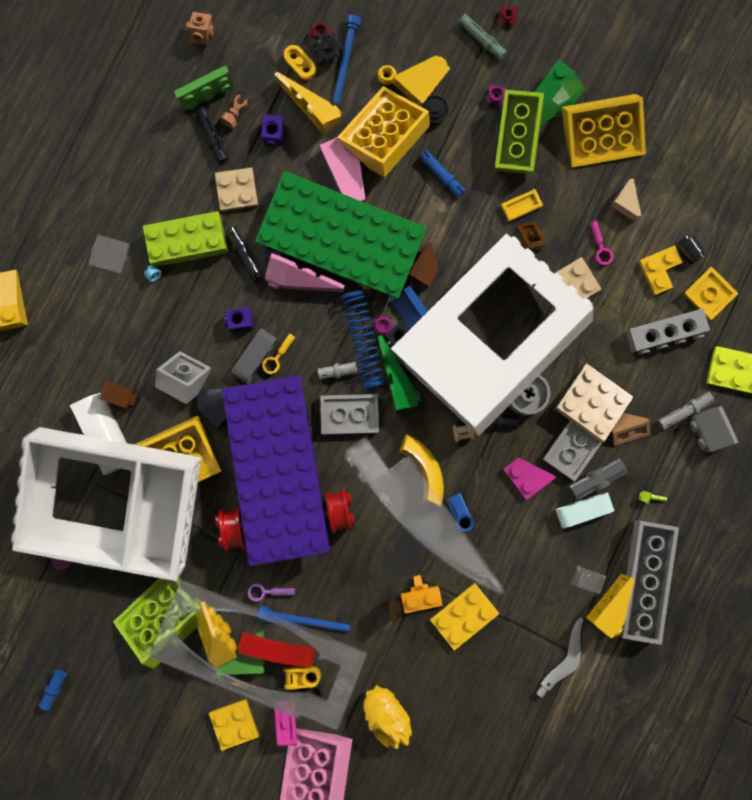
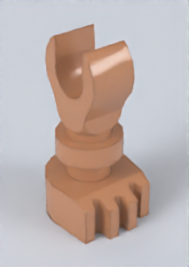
[220,95,247,130]

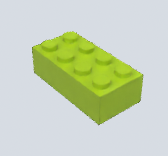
[495,90,544,174]
[143,211,228,267]

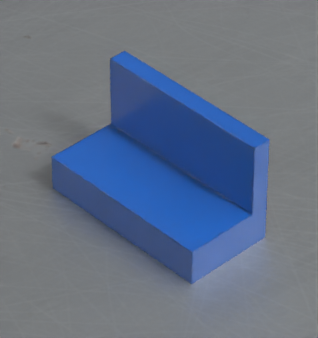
[391,286,427,328]

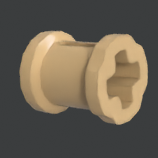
[452,425,474,442]

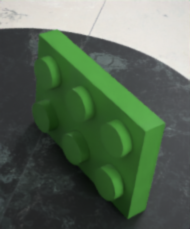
[174,65,234,111]

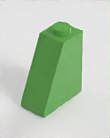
[213,631,265,675]

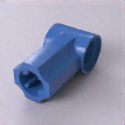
[445,493,474,532]

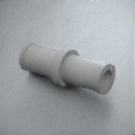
[318,362,358,380]

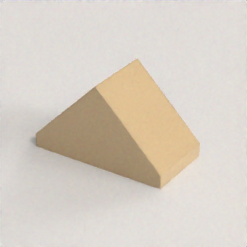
[611,179,641,221]

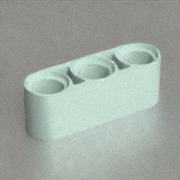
[556,492,614,528]

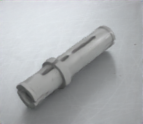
[658,392,715,430]

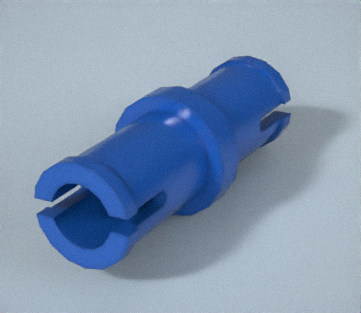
[38,669,67,711]

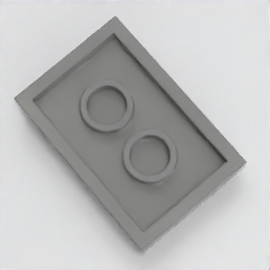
[320,394,379,434]
[543,420,602,482]

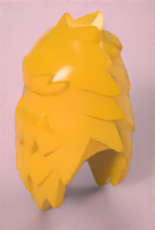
[364,685,412,749]

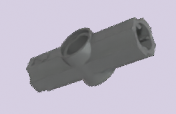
[569,458,628,500]

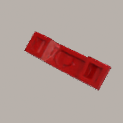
[237,632,316,667]

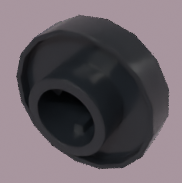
[421,96,449,125]

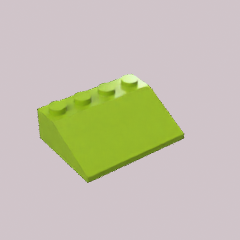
[113,578,202,668]

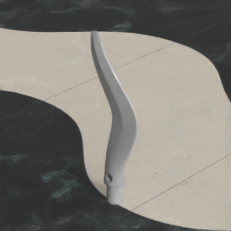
[536,618,584,698]

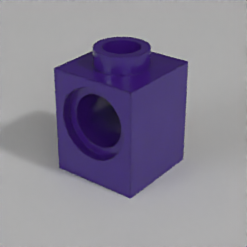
[261,115,284,146]
[224,307,254,331]

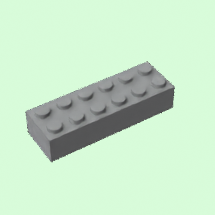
[619,520,679,645]

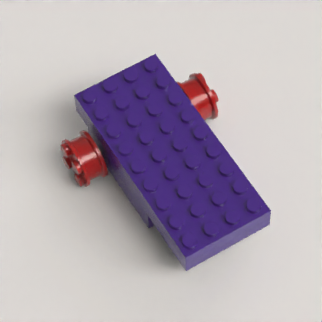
[215,375,355,566]

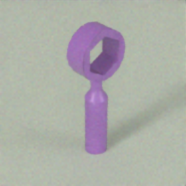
[248,583,295,601]

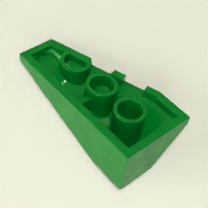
[535,60,585,127]
[378,335,421,412]

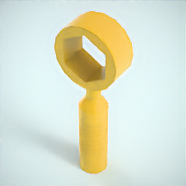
[262,333,296,374]

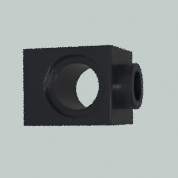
[385,320,411,348]

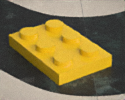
[430,583,499,651]

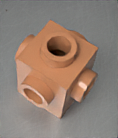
[186,12,214,45]

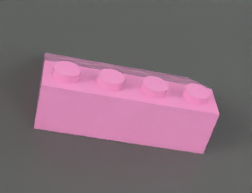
[280,728,352,800]

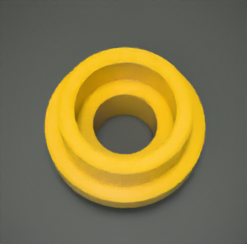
[378,65,396,85]

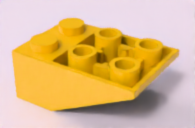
[198,602,237,668]

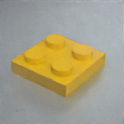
[683,267,738,321]
[209,698,259,750]

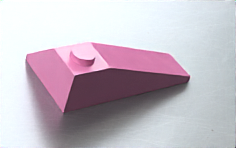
[265,254,345,292]

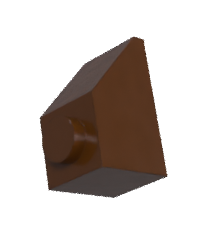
[99,381,137,409]

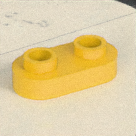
[284,45,316,80]

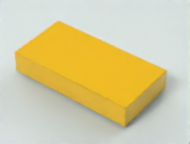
[500,189,543,223]

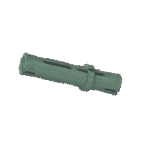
[458,14,507,61]

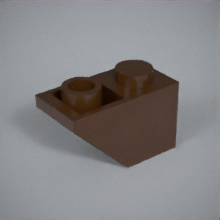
[408,242,439,289]

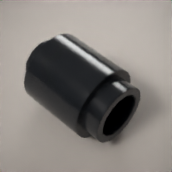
[678,235,706,264]

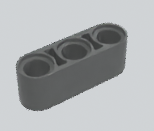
[231,328,278,384]

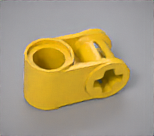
[283,666,321,690]

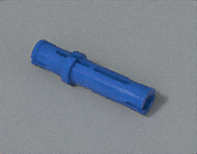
[419,150,466,199]

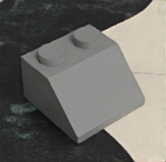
[155,351,211,404]
[689,406,738,452]

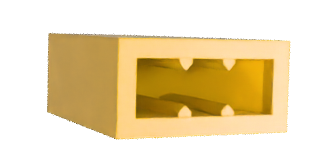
[390,55,450,106]

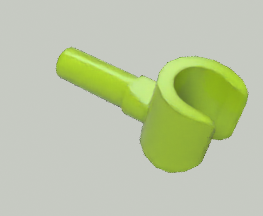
[638,491,667,504]

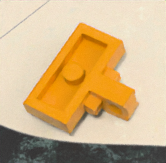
[401,575,443,613]

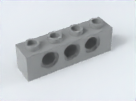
[625,309,710,355]

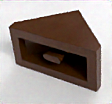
[517,221,546,252]

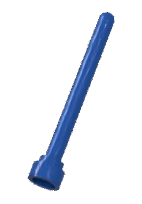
[333,15,361,105]
[258,606,351,632]

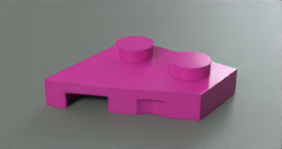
[503,458,556,500]

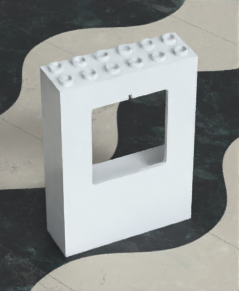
[391,234,593,436]
[11,427,202,581]

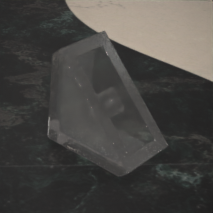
[571,566,606,594]

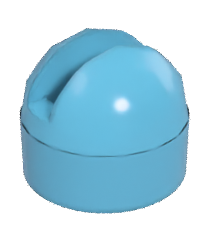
[144,265,161,282]

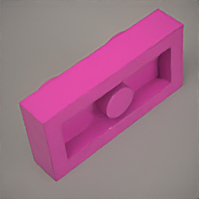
[274,704,297,747]

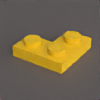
[639,245,683,296]

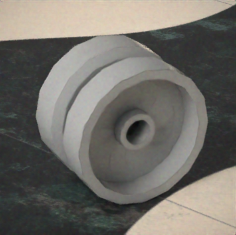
[509,375,551,416]

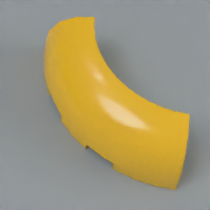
[399,434,444,509]

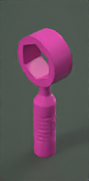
[590,221,613,266]

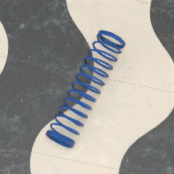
[341,291,387,389]

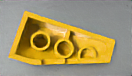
[275,72,342,136]

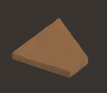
[612,413,650,446]

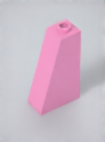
[320,138,365,203]

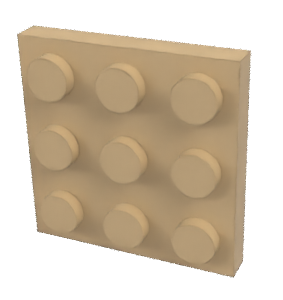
[555,363,633,443]

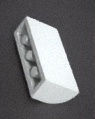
[70,393,127,475]

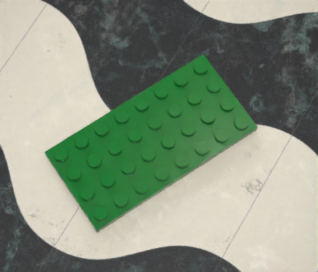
[255,171,427,299]

